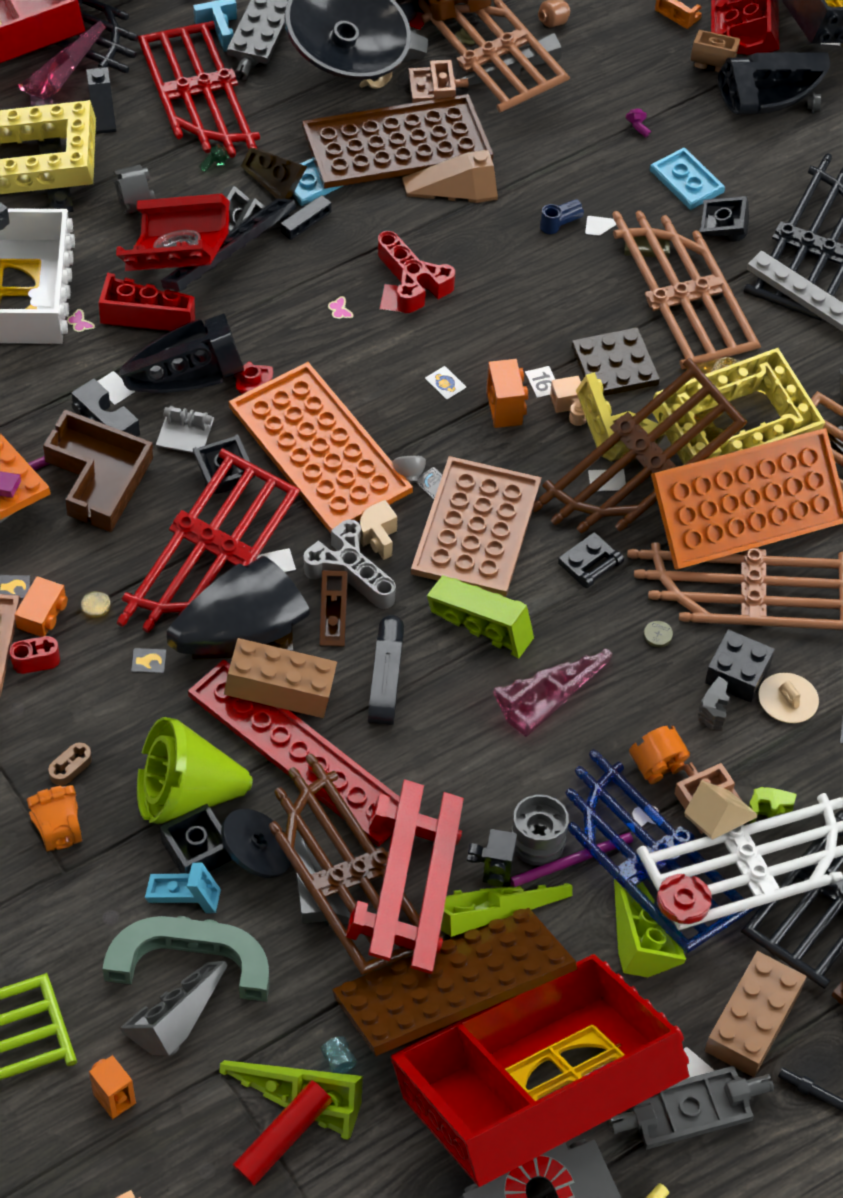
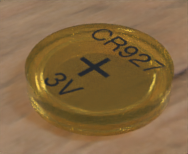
[81,591,111,618]

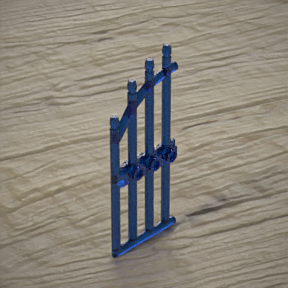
[565,749,759,954]

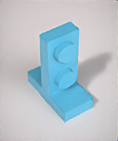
[193,0,237,52]
[145,863,221,913]

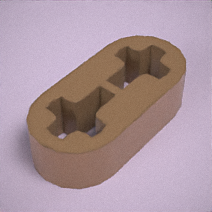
[48,743,92,786]

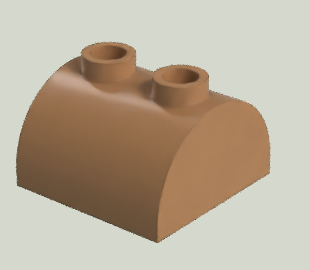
[690,30,740,72]

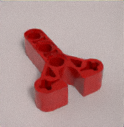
[378,231,455,313]

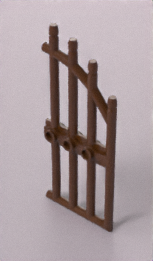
[533,358,748,534]
[269,753,443,975]

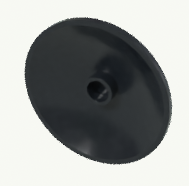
[284,0,411,80]

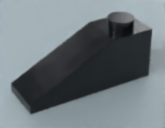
[86,67,116,134]

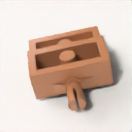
[408,60,468,103]
[674,763,743,834]

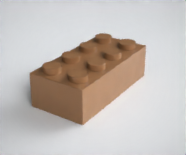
[224,638,337,718]
[705,951,807,1078]

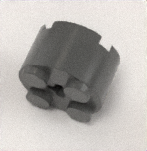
[113,164,155,215]

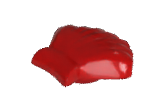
[234,361,274,394]

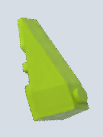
[614,873,686,977]

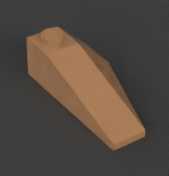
[402,150,498,203]

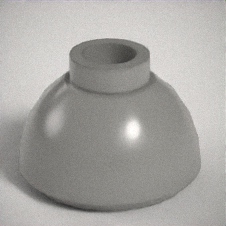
[392,456,426,483]

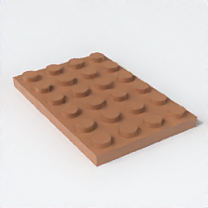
[411,456,542,597]

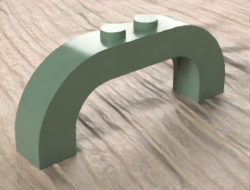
[102,916,270,1002]

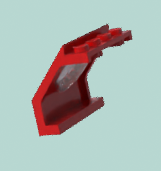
[116,193,230,271]

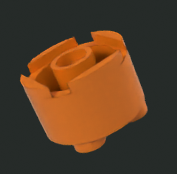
[629,726,690,785]

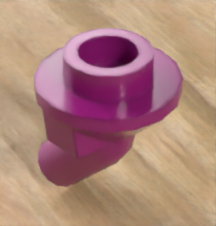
[625,108,651,138]

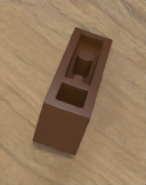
[320,570,348,646]

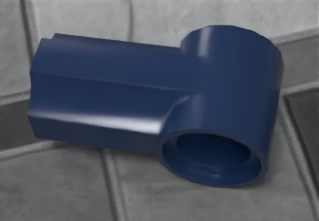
[540,199,584,234]

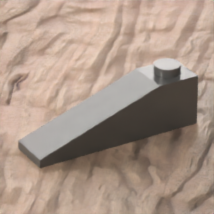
[120,961,228,1056]

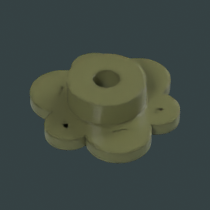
[455,28,477,46]

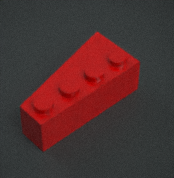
[99,273,195,331]

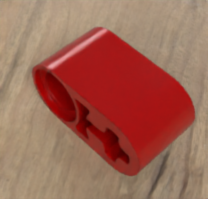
[10,636,60,674]

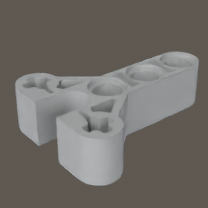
[303,519,396,609]

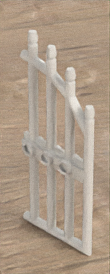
[636,793,843,930]

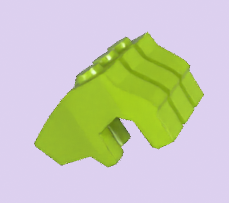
[749,787,797,824]

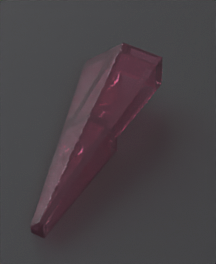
[17,20,106,100]
[493,648,613,737]

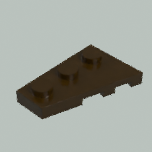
[241,148,307,199]

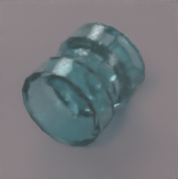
[321,1036,357,1074]

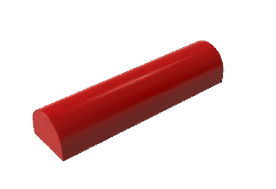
[233,1080,333,1186]

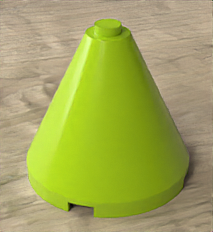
[137,717,252,824]

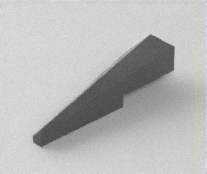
[460,33,562,86]
[222,185,265,233]
[294,814,350,926]

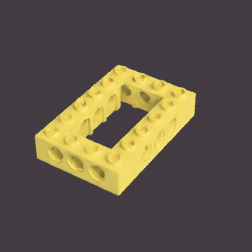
[0,100,96,194]
[652,348,825,465]

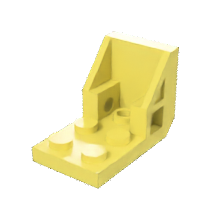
[576,372,666,462]

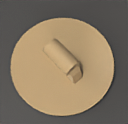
[758,673,819,723]

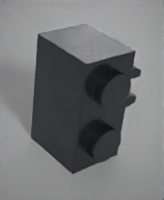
[467,829,517,887]

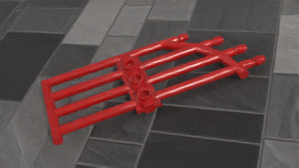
[138,21,260,158]
[117,448,301,633]

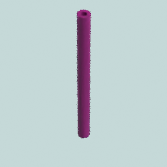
[510,832,633,888]

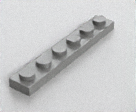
[747,250,843,332]

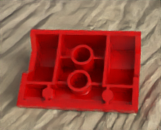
[711,0,779,55]

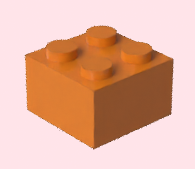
[486,359,528,428]

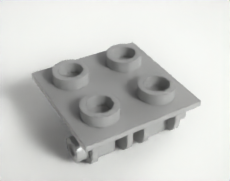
[156,406,214,454]

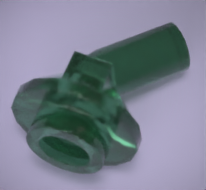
[199,144,228,172]

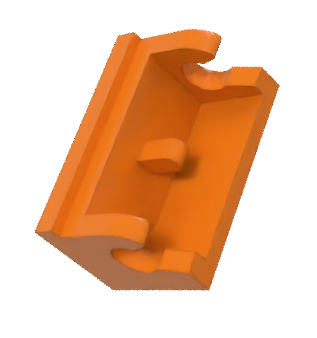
[655,0,702,29]

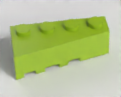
[427,575,534,659]

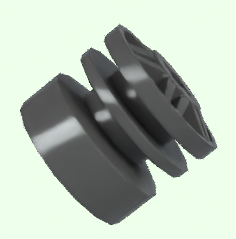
[512,794,569,866]

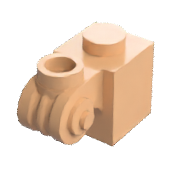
[550,376,587,426]

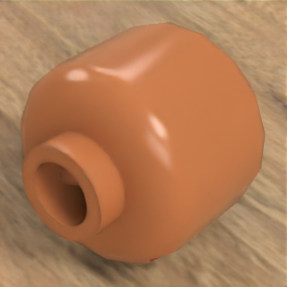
[538,0,570,28]

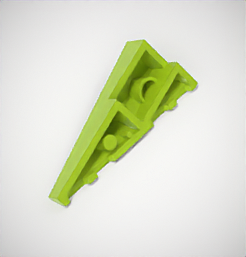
[440,883,573,937]
[220,1060,363,1140]

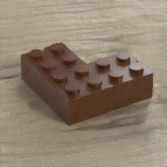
[43,410,153,532]

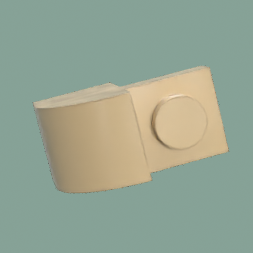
[360,500,397,560]

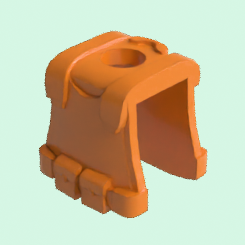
[27,785,82,852]

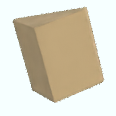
[684,781,757,840]

